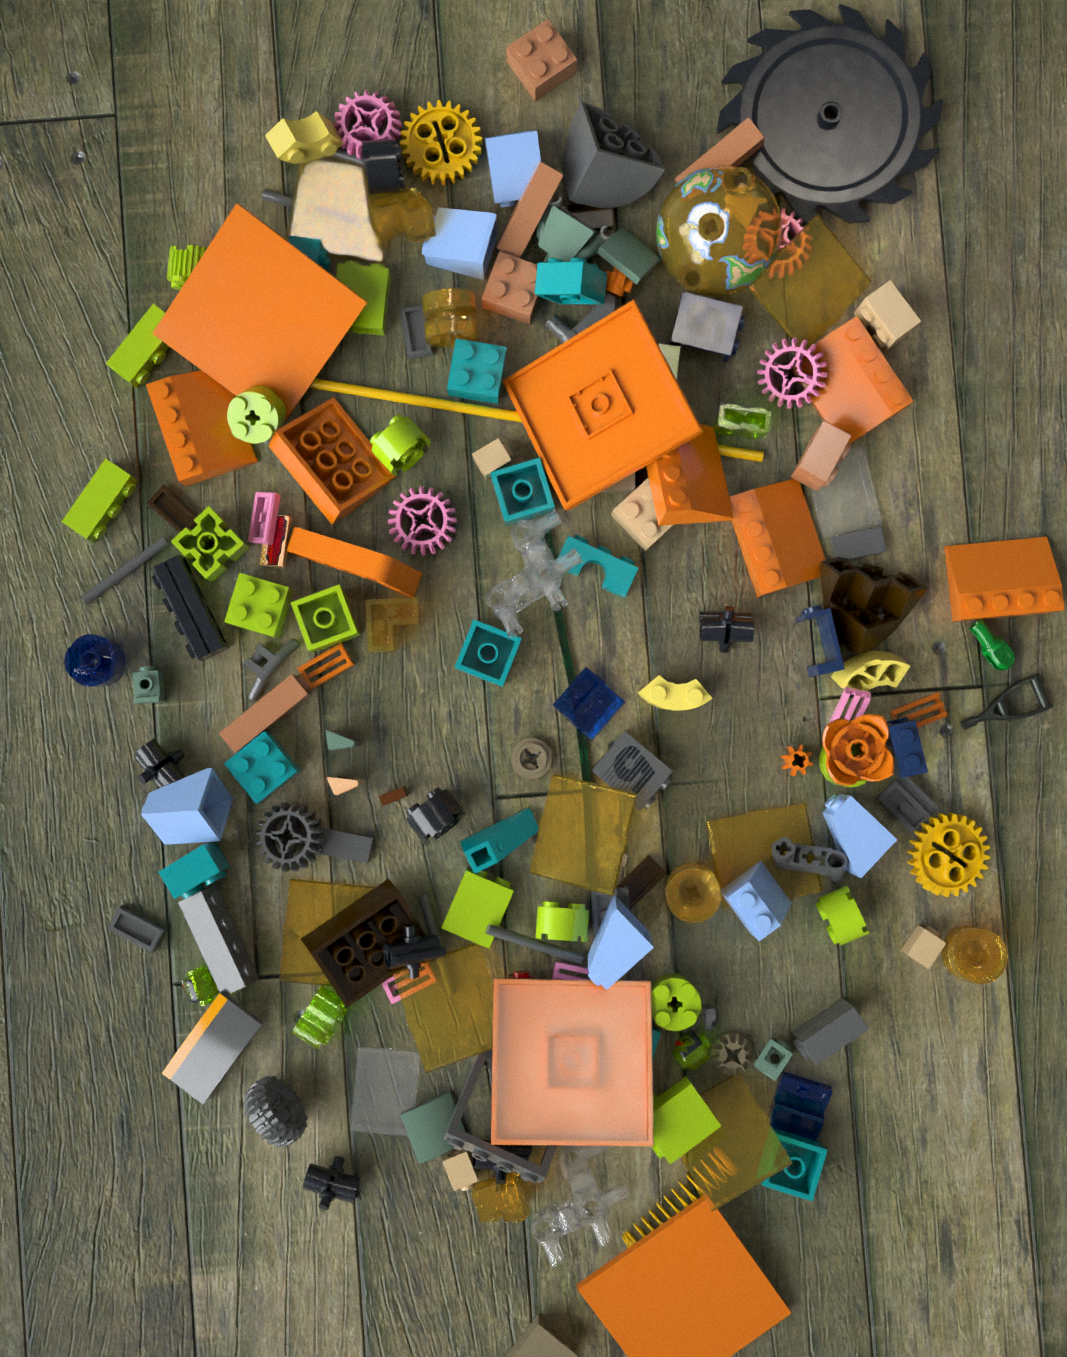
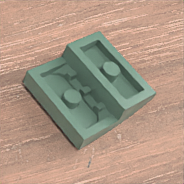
[597,228,662,285]
[400,1091,466,1164]

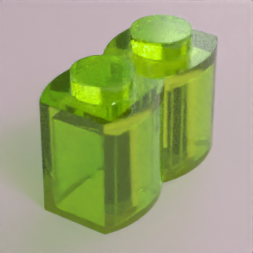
[714,404,772,440]
[291,985,348,1049]

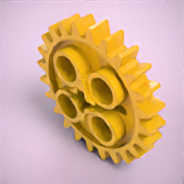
[400,100,482,185]
[907,812,990,897]

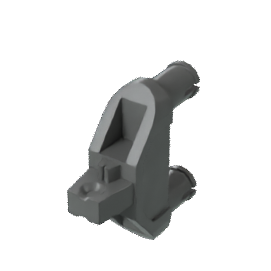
[545,292,617,344]

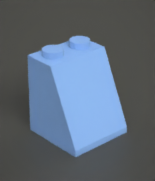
[484,130,541,207]
[422,207,498,280]
[141,768,234,845]
[822,794,897,878]
[719,861,792,941]
[588,896,654,990]

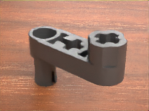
[772,837,848,883]

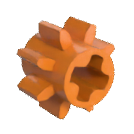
[606,267,634,298]
[780,745,813,776]

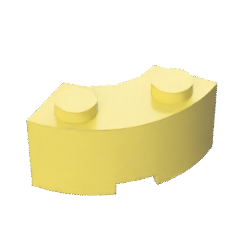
[265,111,344,164]
[831,651,910,698]
[637,675,713,711]

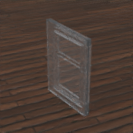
[810,446,883,539]
[350,1046,420,1136]

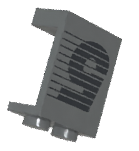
[591,731,673,811]

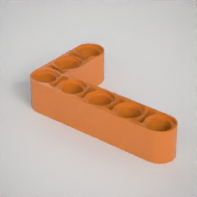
[285,527,423,598]

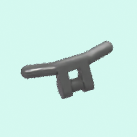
[244,639,300,701]

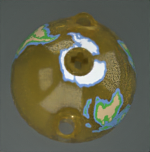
[656,165,782,296]

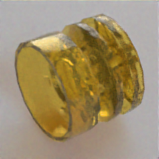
[665,862,721,923]
[941,926,1008,984]

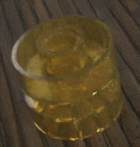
[422,288,479,348]

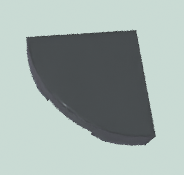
[702,1004,717,1031]

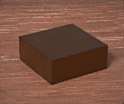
[379,786,409,806]

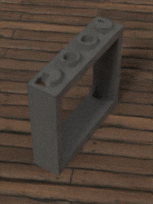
[443,1045,557,1183]

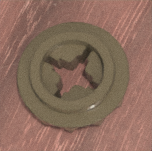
[511,738,552,779]
[711,1033,753,1076]

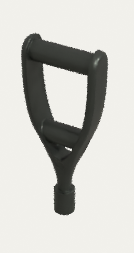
[960,673,1054,730]

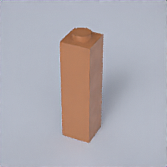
[675,117,764,205]
[495,161,563,258]
[219,674,311,753]

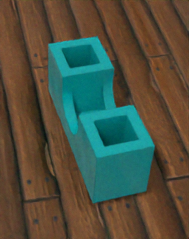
[555,535,638,598]

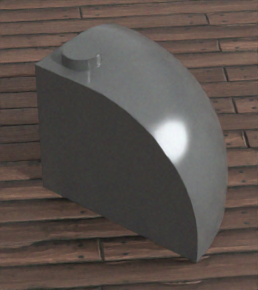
[563,101,665,208]

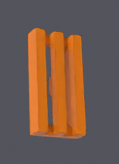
[297,642,355,690]
[889,692,948,728]

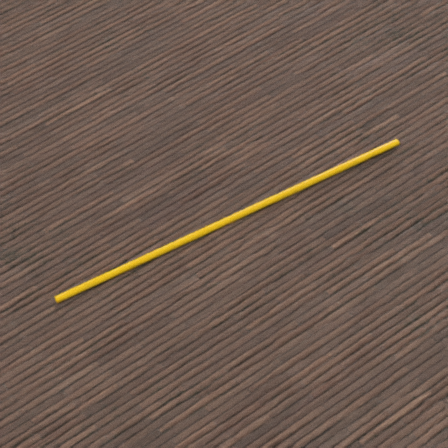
[309,379,764,462]

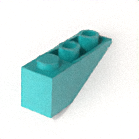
[460,807,540,874]

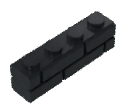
[152,555,229,661]

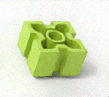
[171,506,250,582]

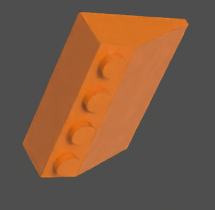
[787,316,914,444]
[146,370,258,487]
[269,397,397,525]
[646,424,734,526]
[729,479,826,598]
[944,537,1065,622]

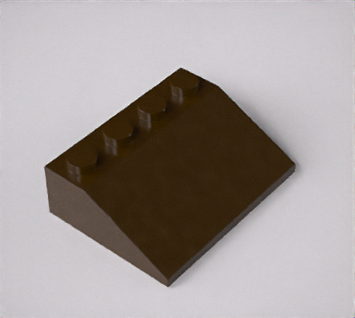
[301,879,426,1008]

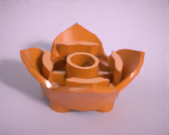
[822,714,894,786]

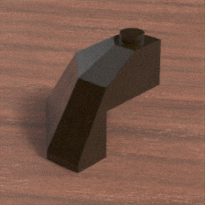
[820,557,927,654]

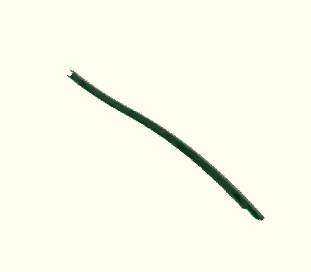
[543,530,595,909]

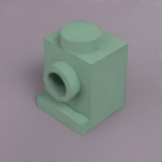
[132,666,166,704]
[754,1039,793,1082]

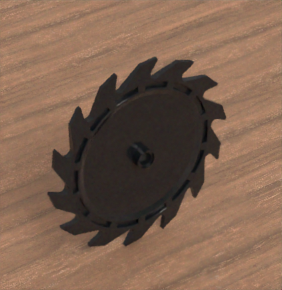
[716,4,943,229]

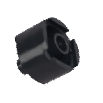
[361,138,405,196]
[406,787,466,846]

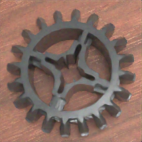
[255,802,325,872]
[243,1076,308,1148]

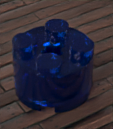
[64,634,125,688]

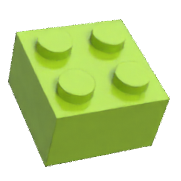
[224,573,294,639]
[290,584,361,653]

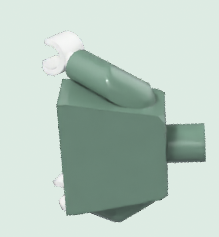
[536,197,614,263]

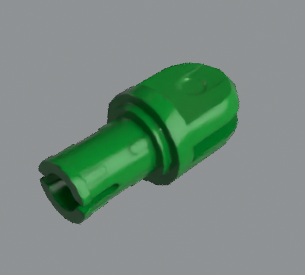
[969,619,1015,671]

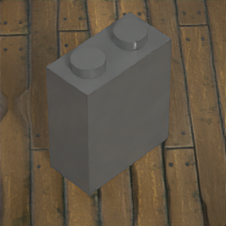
[792,997,869,1065]

